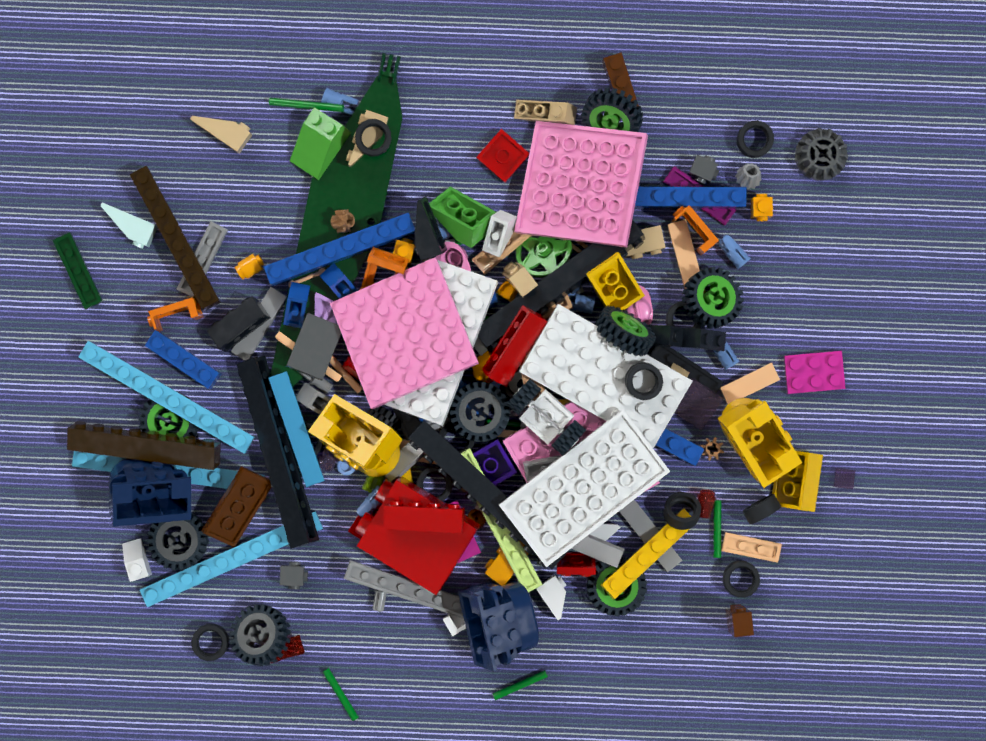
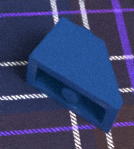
[320,263,358,299]
[283,282,310,328]

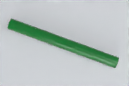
[269,98,344,112]

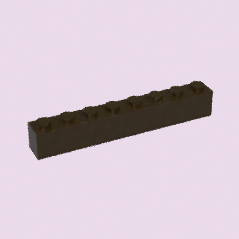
[129,165,221,312]
[67,421,221,470]

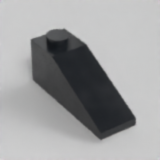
[414,197,447,261]

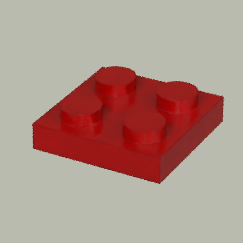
[476,129,530,183]
[556,552,596,577]

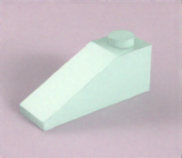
[101,203,158,249]

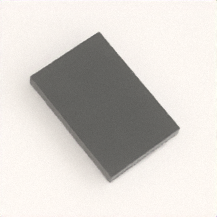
[286,313,341,381]

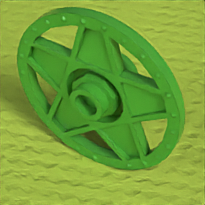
[516,236,572,277]

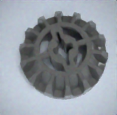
[795,128,848,181]

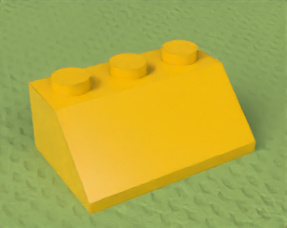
[772,451,823,512]

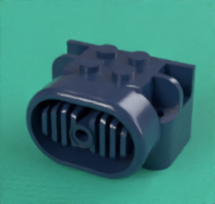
[109,458,191,527]
[458,581,539,672]

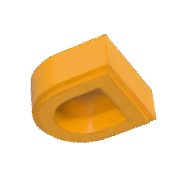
[496,281,518,302]

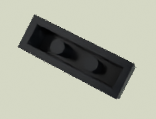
[207,296,271,352]

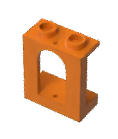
[672,205,719,256]
[359,247,410,290]
[147,297,204,331]

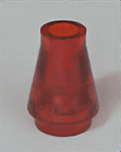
[697,489,717,518]

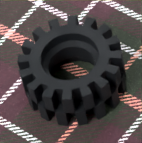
[367,406,402,432]

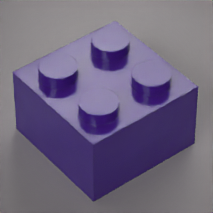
[472,437,517,485]

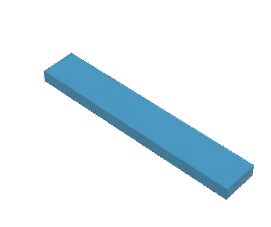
[269,371,325,487]

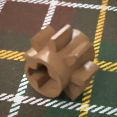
[331,209,355,233]
[700,437,724,461]

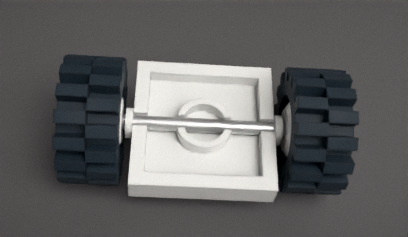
[506,379,586,456]

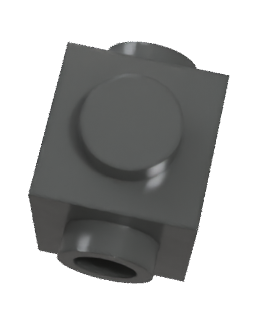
[688,155,719,185]
[280,562,308,589]

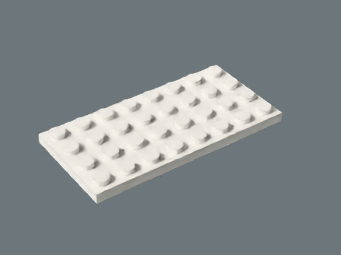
[384,258,498,426]
[519,304,692,448]
[499,409,670,567]

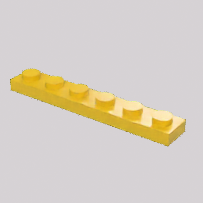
[601,508,691,600]

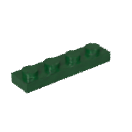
[53,232,103,310]

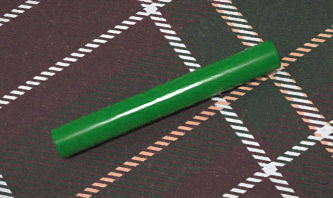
[713,500,721,558]
[323,668,359,721]
[492,670,548,701]

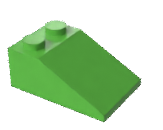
[290,107,351,180]
[429,186,496,248]

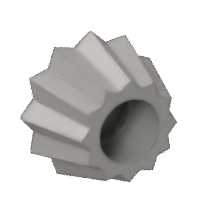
[735,163,761,189]

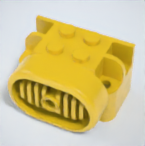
[308,394,403,477]
[717,398,802,488]

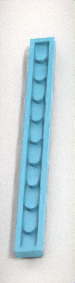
[79,341,255,454]
[72,451,265,489]
[140,511,323,607]

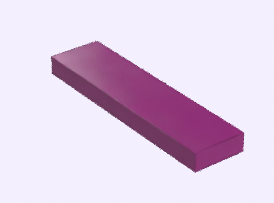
[663,166,736,226]

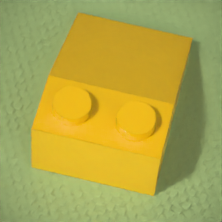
[586,252,645,311]

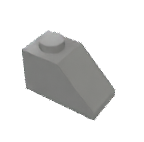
[296,382,331,414]

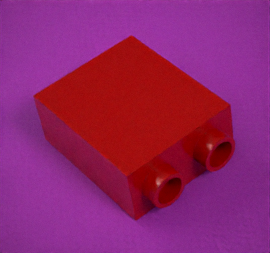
[354,477,480,595]

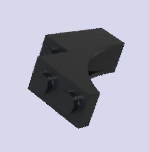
[647,325,726,351]

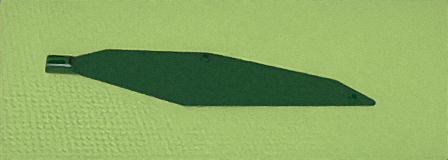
[271,52,403,387]

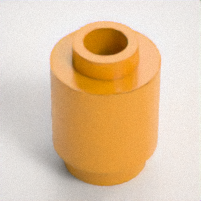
[235,253,264,280]

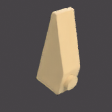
[190,116,252,154]

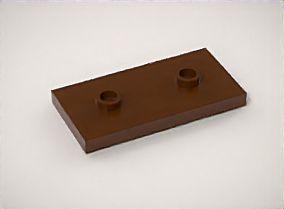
[201,466,272,547]

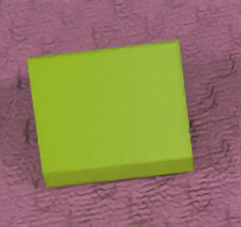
[362,475,385,493]

